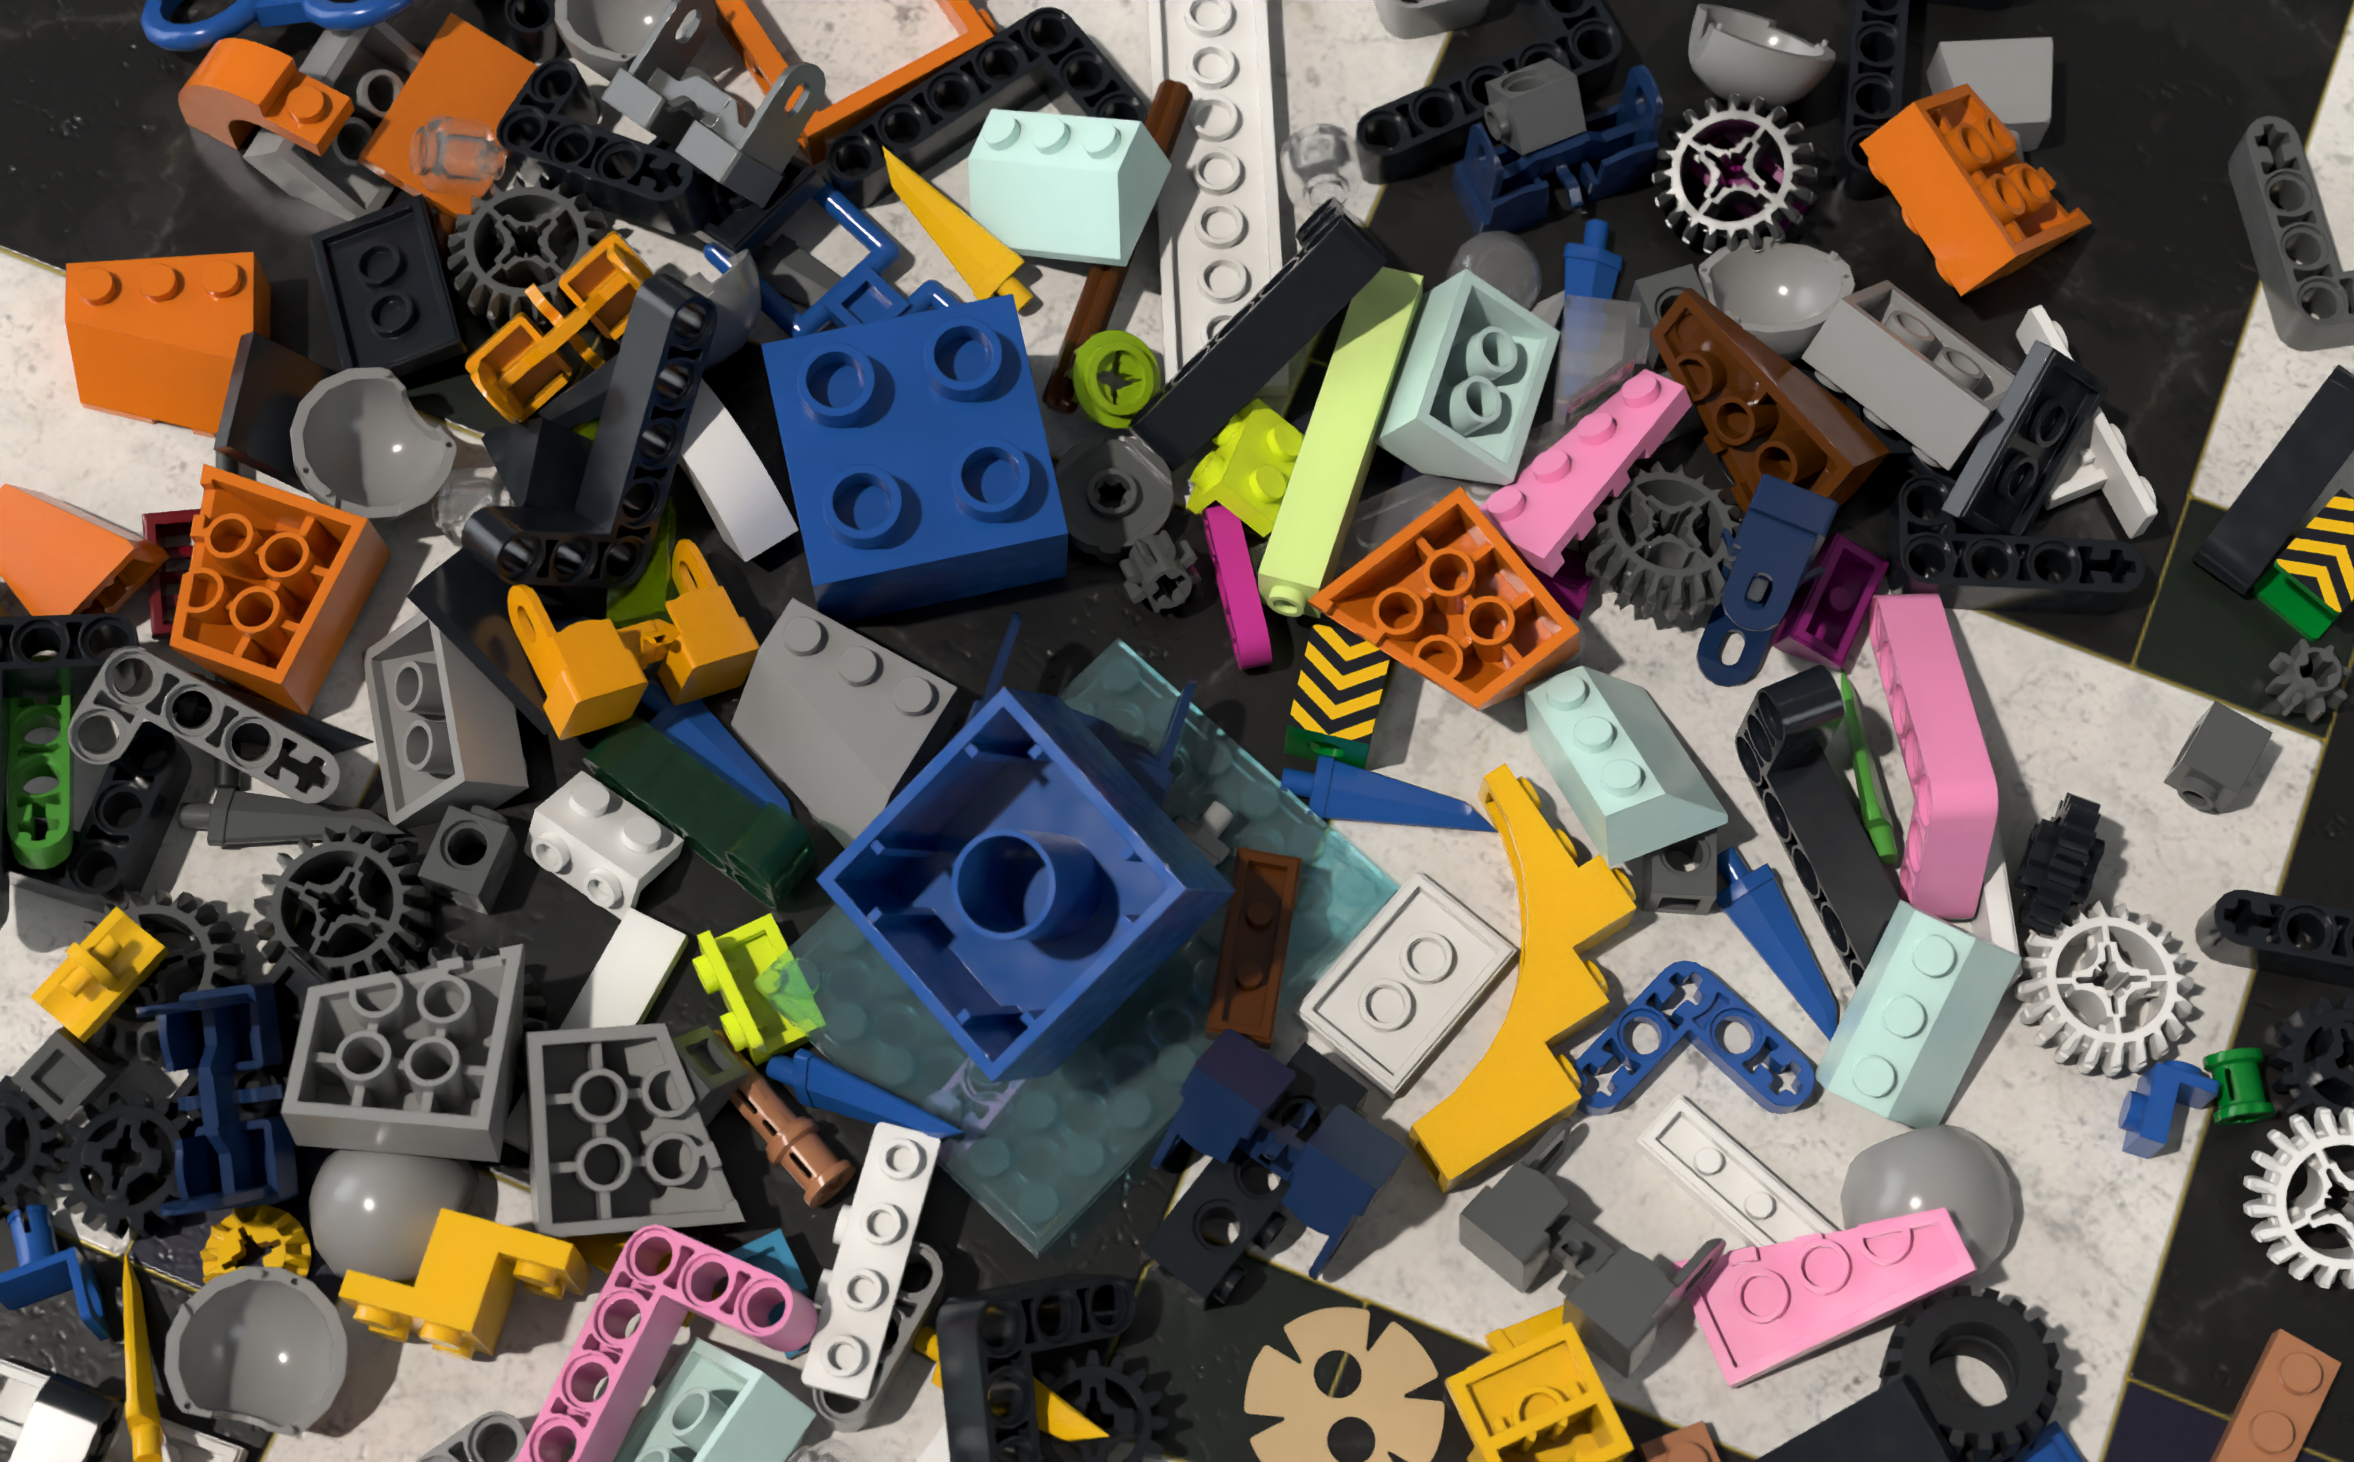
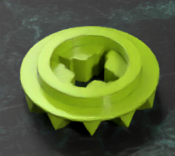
[1066,330,1160,430]

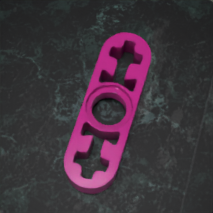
[1202,500,1272,671]

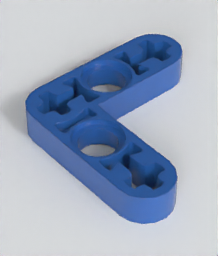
[1573,960,1815,1116]

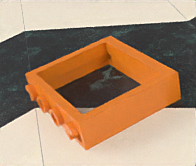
[713,0,998,166]

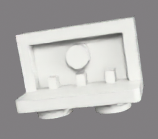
[524,770,684,920]

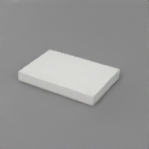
[1292,869,1517,1100]

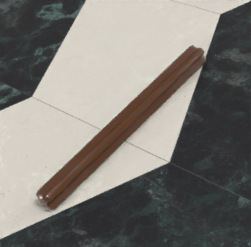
[1042,79,1193,415]

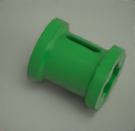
[2202,1048,2276,1126]

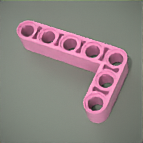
[1868,593,1998,920]
[515,1224,818,1462]

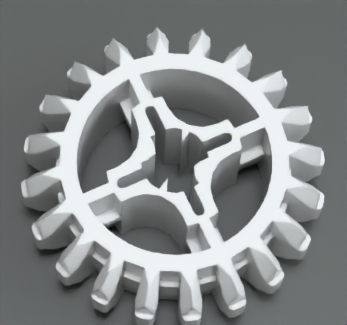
[2013,899,2194,1077]
[2243,1107,2354,1289]

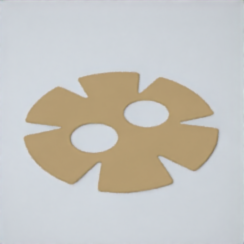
[1244,1307,1445,1462]

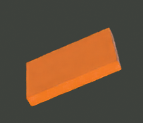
[357,13,538,219]

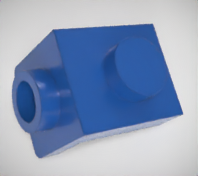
[2118,1060,2220,1159]

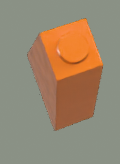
[0,483,170,616]

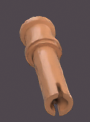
[713,1029,856,1208]

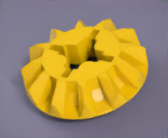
[200,1205,311,1284]

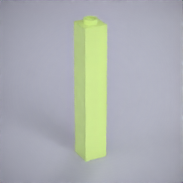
[1258,266,1423,618]

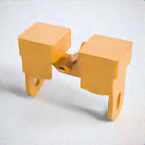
[465,231,655,424]
[507,539,760,740]

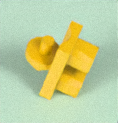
[30,906,170,1043]

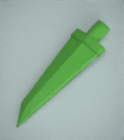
[1840,668,1899,865]

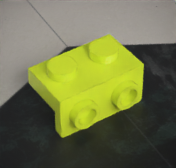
[1186,398,1304,537]
[692,913,827,1067]

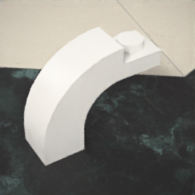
[677,378,799,563]

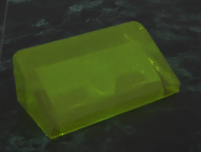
[606,497,676,627]

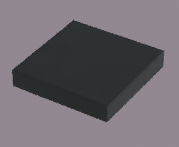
[213,331,337,496]

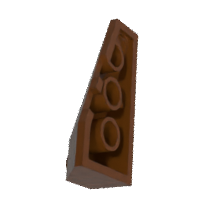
[1650,288,1891,514]

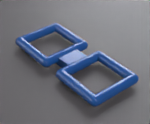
[704,163,1032,373]

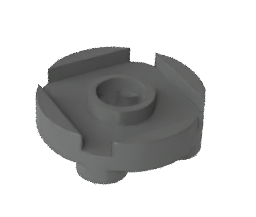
[1054,436,1174,563]

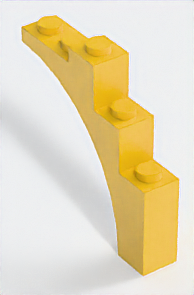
[1407,763,1637,1195]

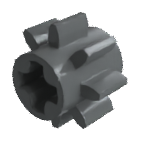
[1119,530,1202,612]
[2265,639,2351,722]

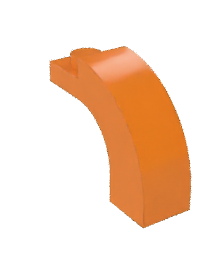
[178,38,355,157]

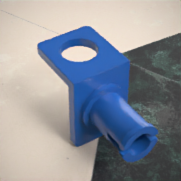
[0,1204,111,1341]

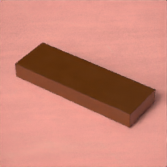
[1205,847,1302,1050]

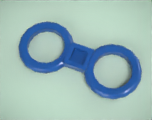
[140,0,417,51]

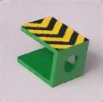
[2252,488,2354,642]
[1283,624,1390,769]

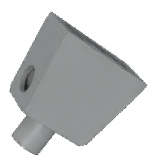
[1927,37,2053,163]

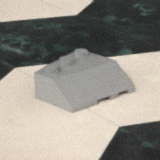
[731,598,961,849]
[281,944,525,1162]
[522,1023,745,1238]

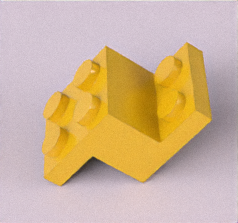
[338,1207,592,1361]
[1445,1321,1634,1462]

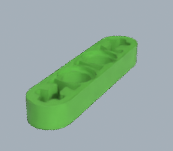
[7,655,74,869]

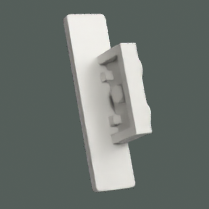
[2016,305,2158,539]
[801,1122,941,1401]

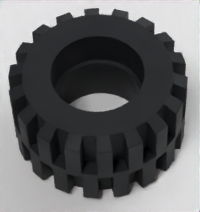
[1879,1285,2062,1462]

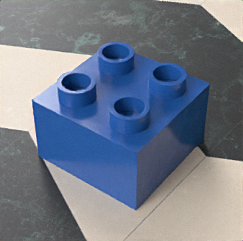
[761,294,1068,624]
[816,687,1236,1083]

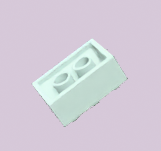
[968,109,1172,267]
[1374,269,1560,485]
[1524,665,1728,868]
[1814,899,2022,1129]
[613,1336,817,1462]

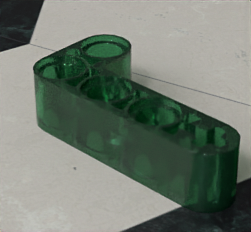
[583,714,818,909]

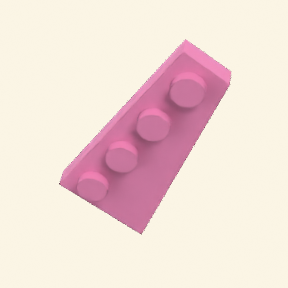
[1479,369,1692,577]
[1672,1207,1980,1389]

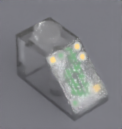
[1550,295,1650,434]

